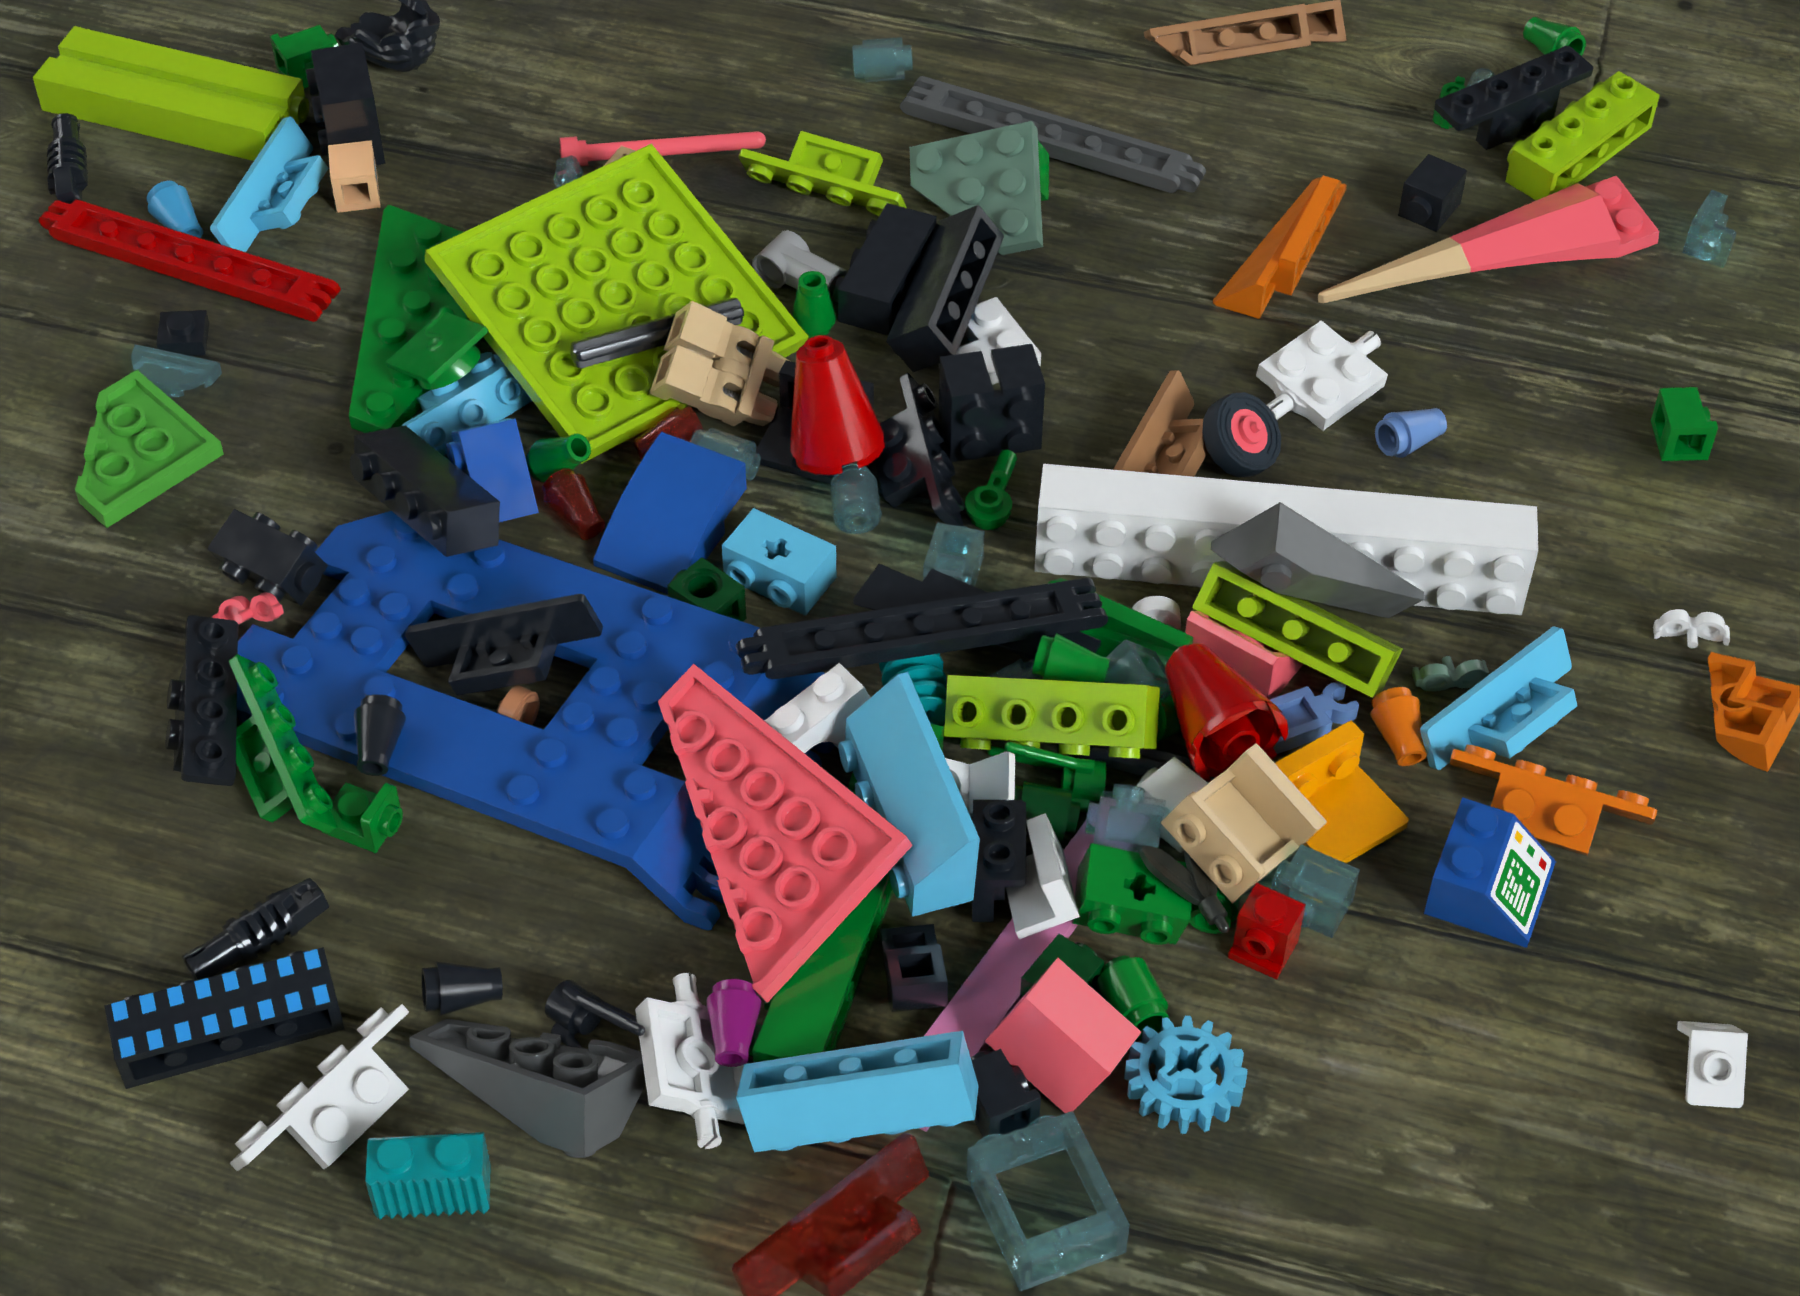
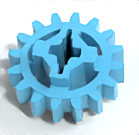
[1124,1015,1247,1134]

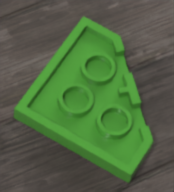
[75,370,224,528]

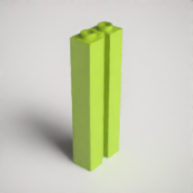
[33,26,309,161]

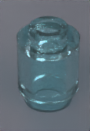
[852,37,913,82]
[690,428,761,481]
[830,464,881,534]

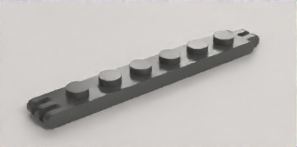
[900,76,1206,193]

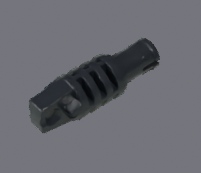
[47,113,88,204]
[182,878,329,980]

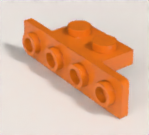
[1450,745,1658,856]

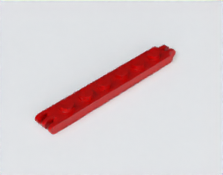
[38,199,341,322]

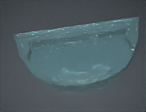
[131,344,222,397]

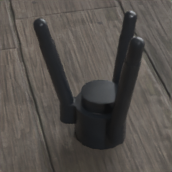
[545,980,645,1048]

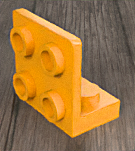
[1275,720,1409,872]

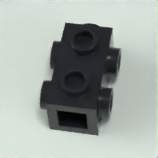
[207,509,328,606]

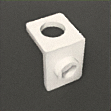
[945,751,1015,817]
[1677,1021,1748,1108]

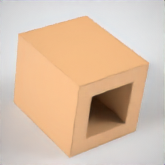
[328,140,381,213]

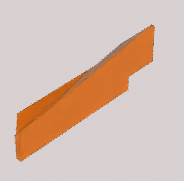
[1213,175,1347,319]

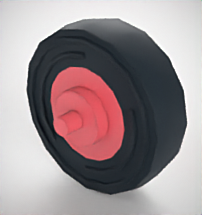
[1202,392,1281,478]

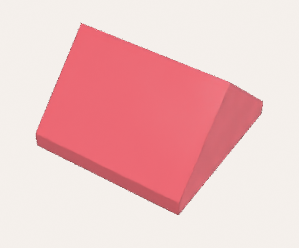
[1185,611,1303,700]
[984,958,1141,1116]

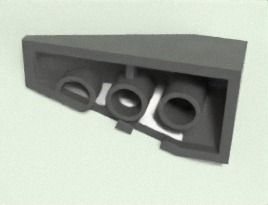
[1210,502,1424,618]

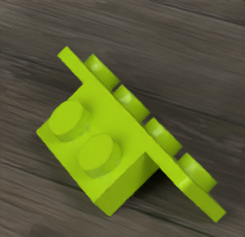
[738,131,907,216]

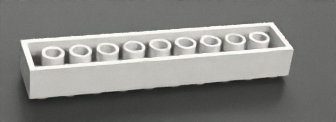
[1034,464,1538,615]

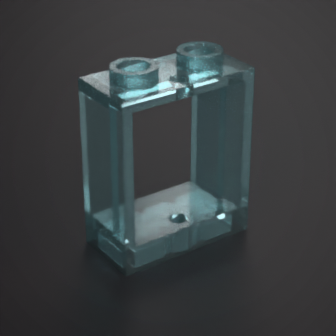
[966,1111,1130,1291]

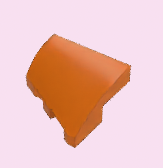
[1708,652,1800,772]

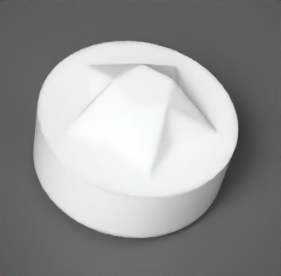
[1132,596,1181,630]

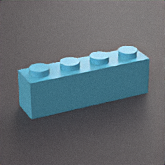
[736,1031,979,1152]

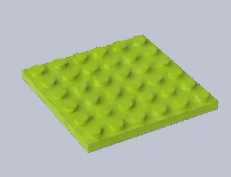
[425,144,809,464]

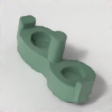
[1412,656,1489,691]

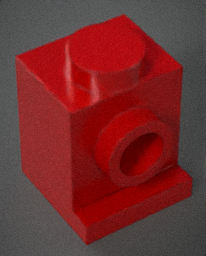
[1228,883,1306,980]

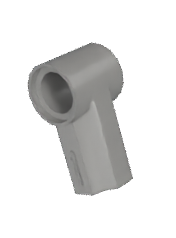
[752,230,847,304]

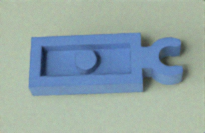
[1270,681,1359,754]

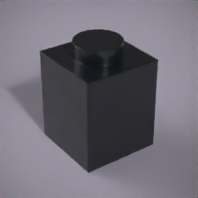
[1398,154,1467,232]

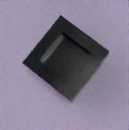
[156,310,209,357]

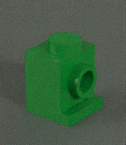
[270,25,339,88]
[1651,387,1718,461]

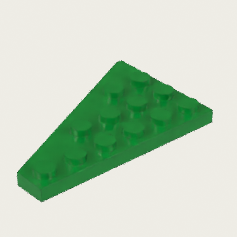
[349,204,470,433]

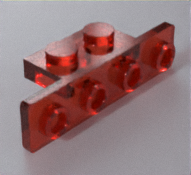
[732,1132,929,1296]

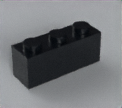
[833,203,937,335]

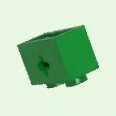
[1072,843,1192,945]

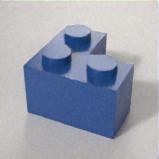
[445,418,539,522]

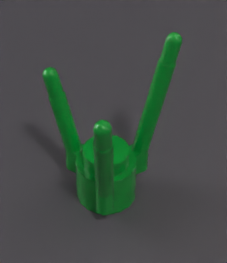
[987,742,1106,813]

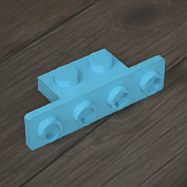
[210,116,329,252]
[402,352,532,456]
[1420,626,1578,770]

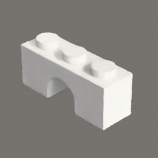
[764,663,871,753]

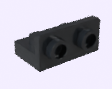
[972,800,1026,922]

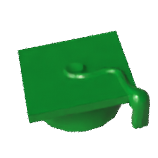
[385,306,489,390]

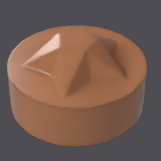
[497,685,540,726]

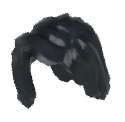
[334,0,440,72]

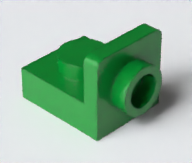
[321,782,403,853]

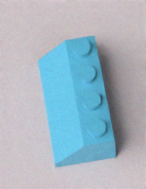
[838,672,980,917]

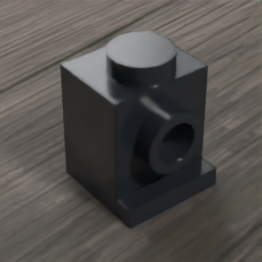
[971,1049,1041,1147]

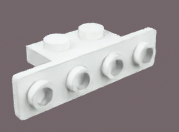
[230,1004,409,1171]

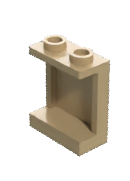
[1160,743,1327,903]

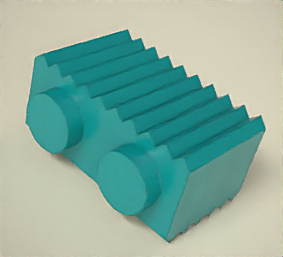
[365,1132,491,1220]

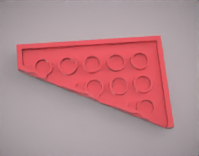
[658,664,913,1003]

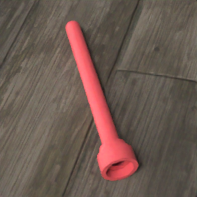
[559,131,766,172]

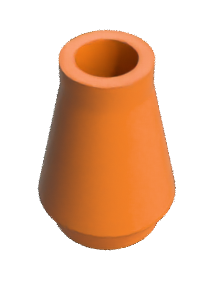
[1370,687,1427,766]

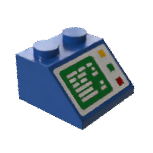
[1424,797,1556,948]

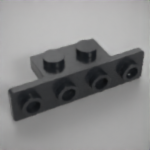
[1434,46,1594,150]
[875,372,965,534]
[405,594,603,696]
[165,615,238,786]

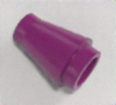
[706,979,762,1067]

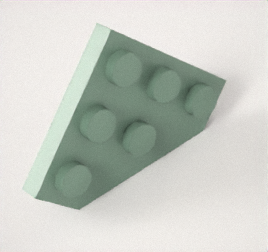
[909,121,1043,255]

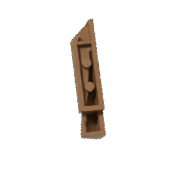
[1144,0,1347,67]

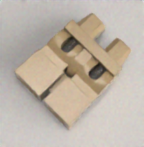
[649,301,789,426]

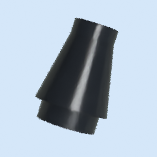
[354,694,406,776]
[421,961,503,1016]

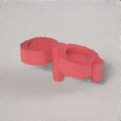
[212,592,284,624]

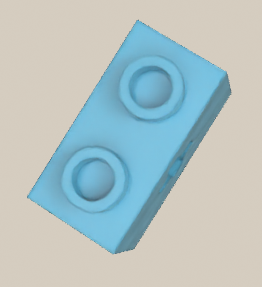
[722,508,837,616]

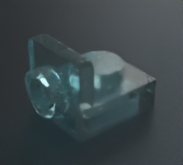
[1682,190,1737,268]

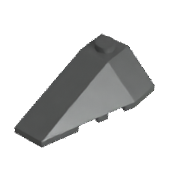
[410,1019,646,1158]

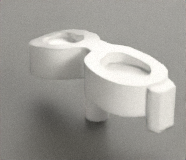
[1653,609,1730,648]

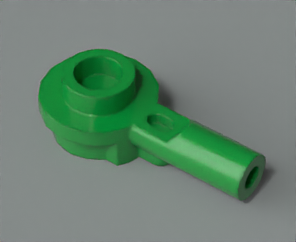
[965,450,1018,530]

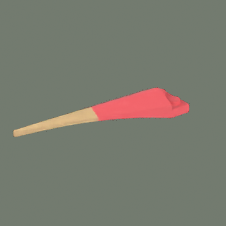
[1318,175,1660,303]

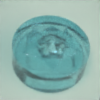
[553,155,584,188]

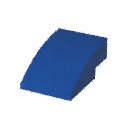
[593,432,747,594]

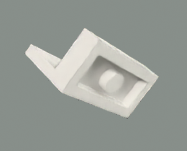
[1006,813,1080,939]

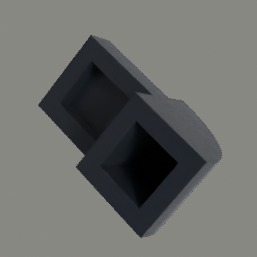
[880,924,948,1012]

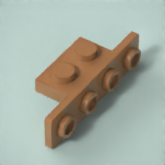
[1113,370,1208,477]

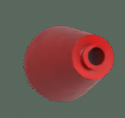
[790,335,885,475]
[1165,644,1288,782]

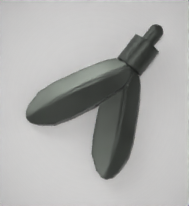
[1140,846,1230,933]

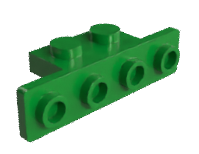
[229,654,337,834]

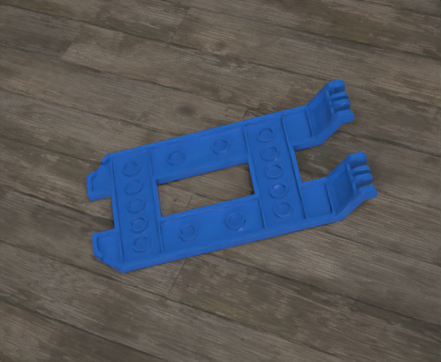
[237,511,835,930]

